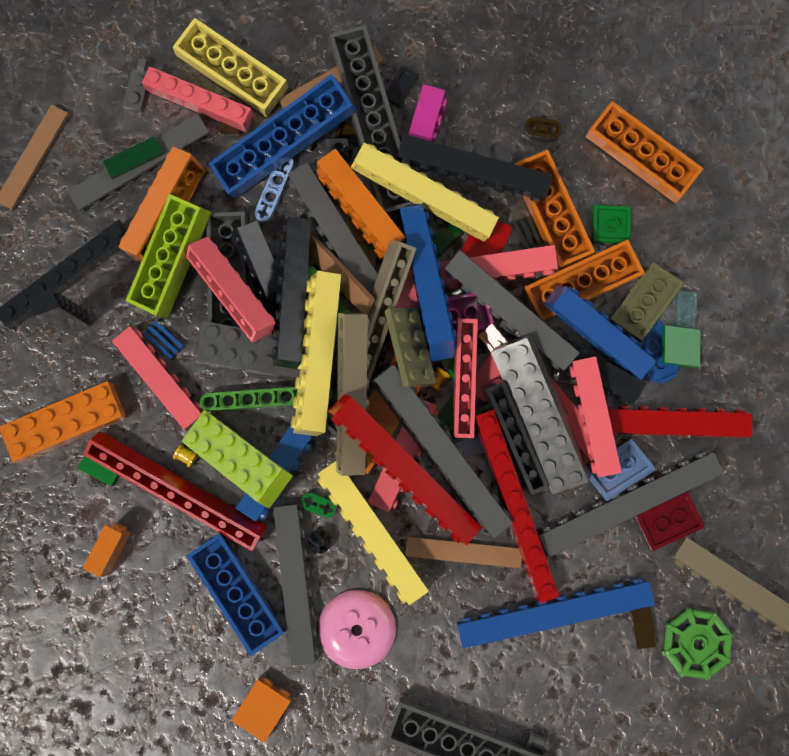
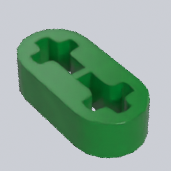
[301,493,336,518]

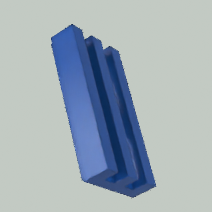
[143,320,184,360]

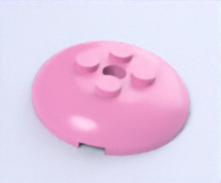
[318,589,396,669]

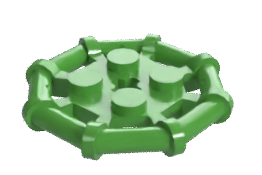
[662,607,734,681]

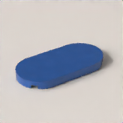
[624,319,679,383]

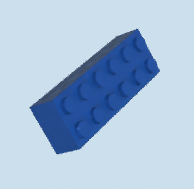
[543,286,656,380]
[236,426,321,521]
[186,533,286,656]

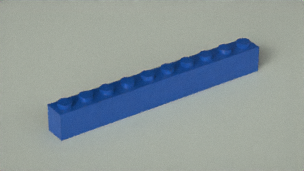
[456,578,655,649]

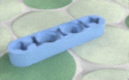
[255,158,294,224]

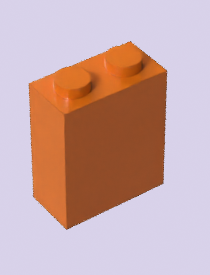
[82,523,131,577]
[231,677,292,743]

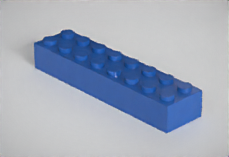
[208,74,358,198]
[400,204,457,362]

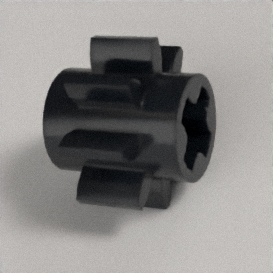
[306,530,332,555]

